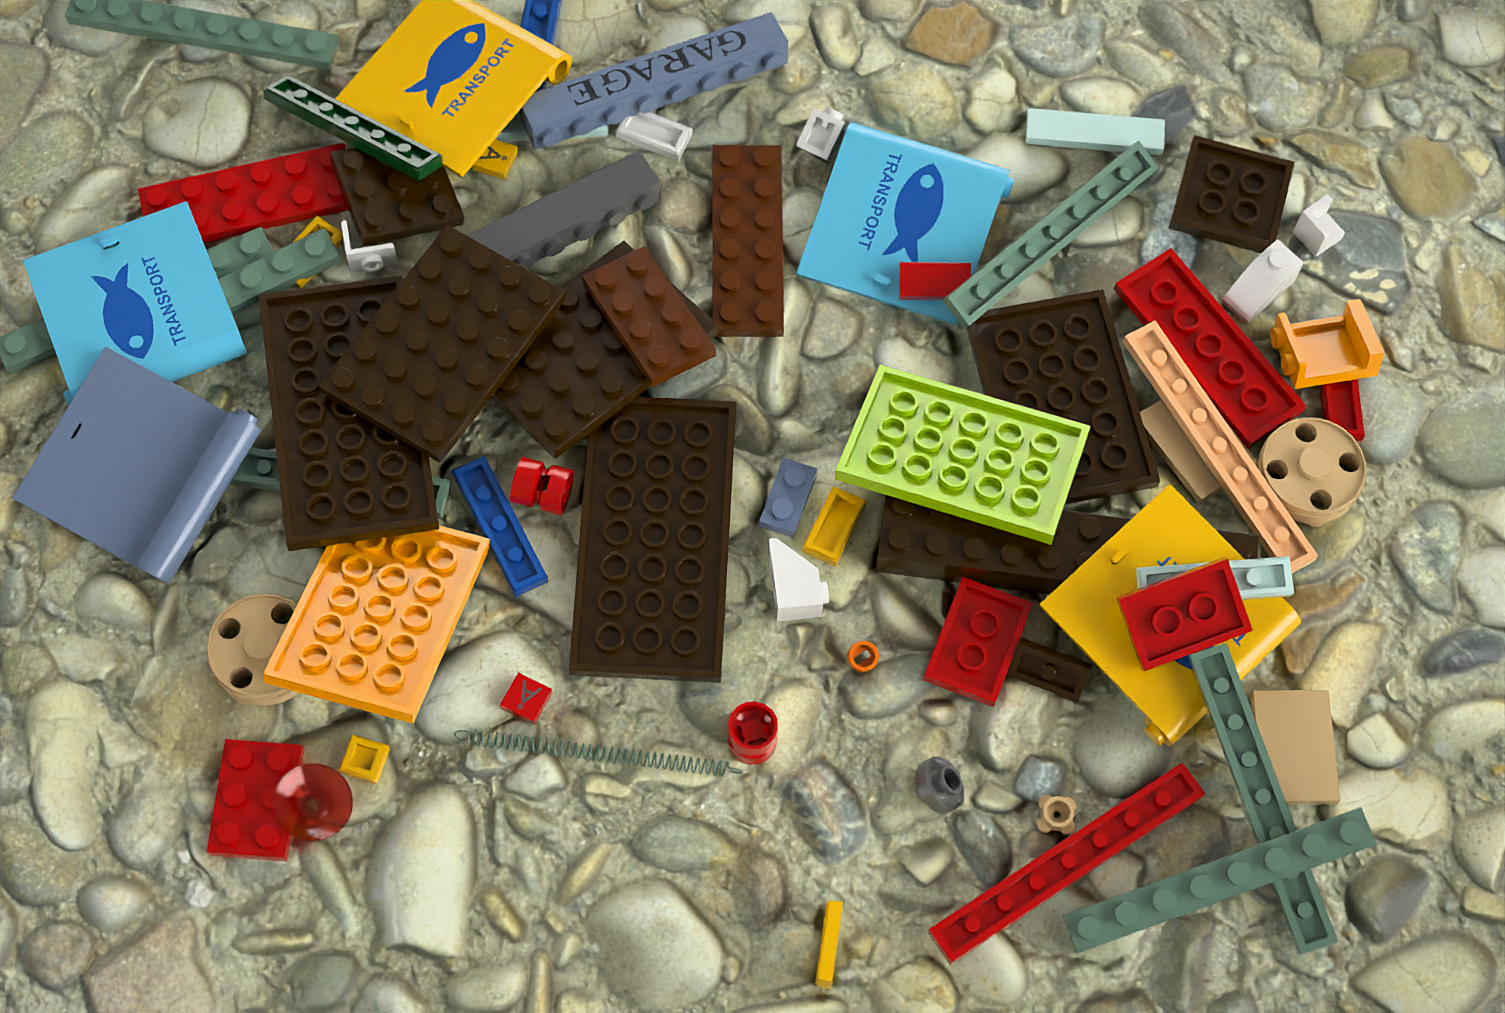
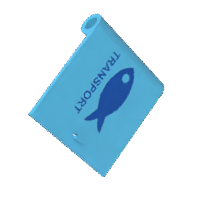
[796,121,1015,326]
[23,201,248,406]

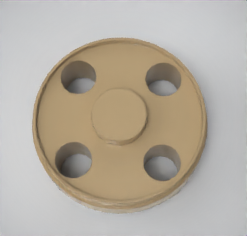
[1256,417,1366,527]
[207,594,299,706]

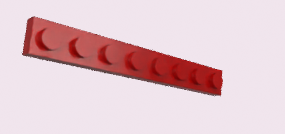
[928,762,1206,965]

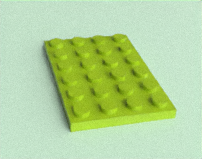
[834,365,1090,544]

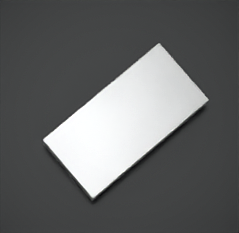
[615,112,692,161]

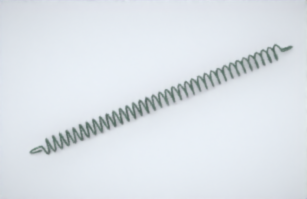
[454,729,743,777]

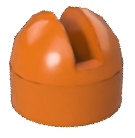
[847,641,879,672]

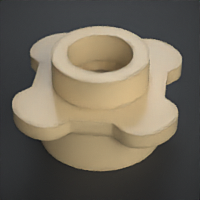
[1037,795,1077,835]

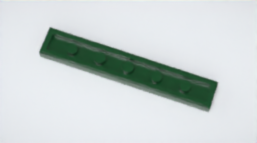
[263,75,443,181]

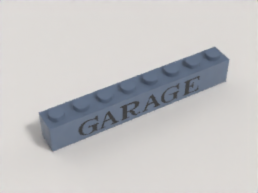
[519,12,788,150]

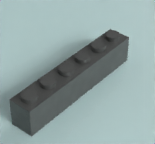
[467,150,661,269]

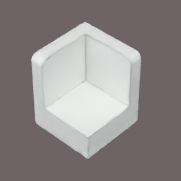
[1293,195,1345,257]

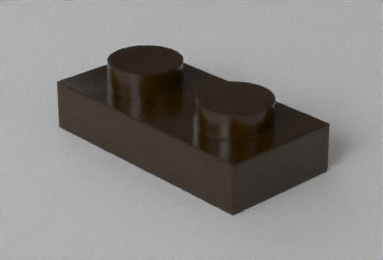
[1007,637,1093,703]

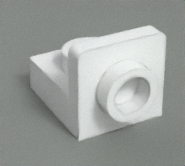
[796,106,848,162]

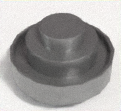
[915,756,964,814]

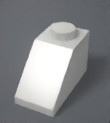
[1221,239,1304,325]
[768,538,829,622]

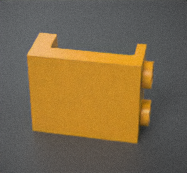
[1270,299,1384,389]

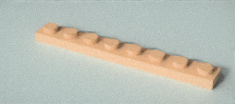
[1123,321,1318,573]

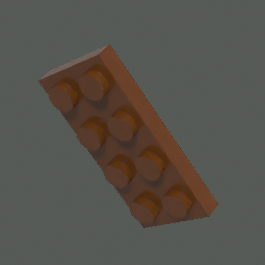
[582,246,716,387]

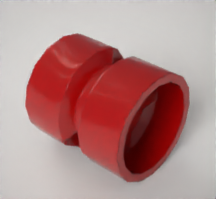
[510,457,574,516]
[727,701,778,765]

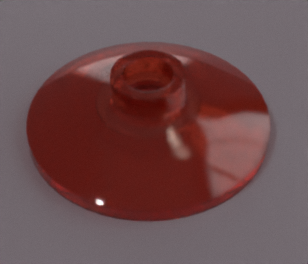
[273,763,353,842]

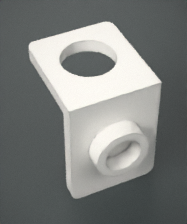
[341,220,398,272]

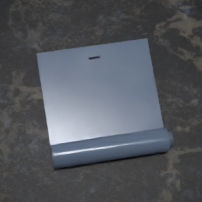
[12,346,261,585]

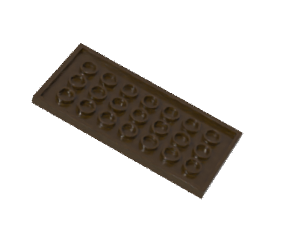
[259,276,440,551]
[569,397,736,683]

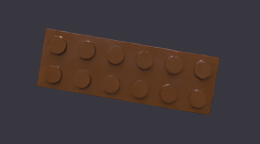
[712,145,784,337]

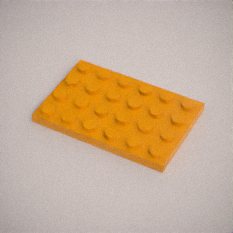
[263,525,490,724]

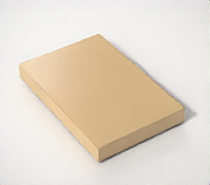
[1140,399,1257,504]
[1250,690,1341,805]

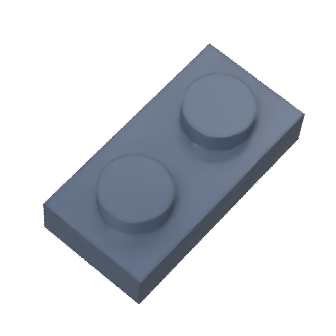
[759,457,818,538]

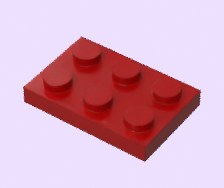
[1116,557,1253,671]
[923,576,1033,707]
[206,739,304,862]

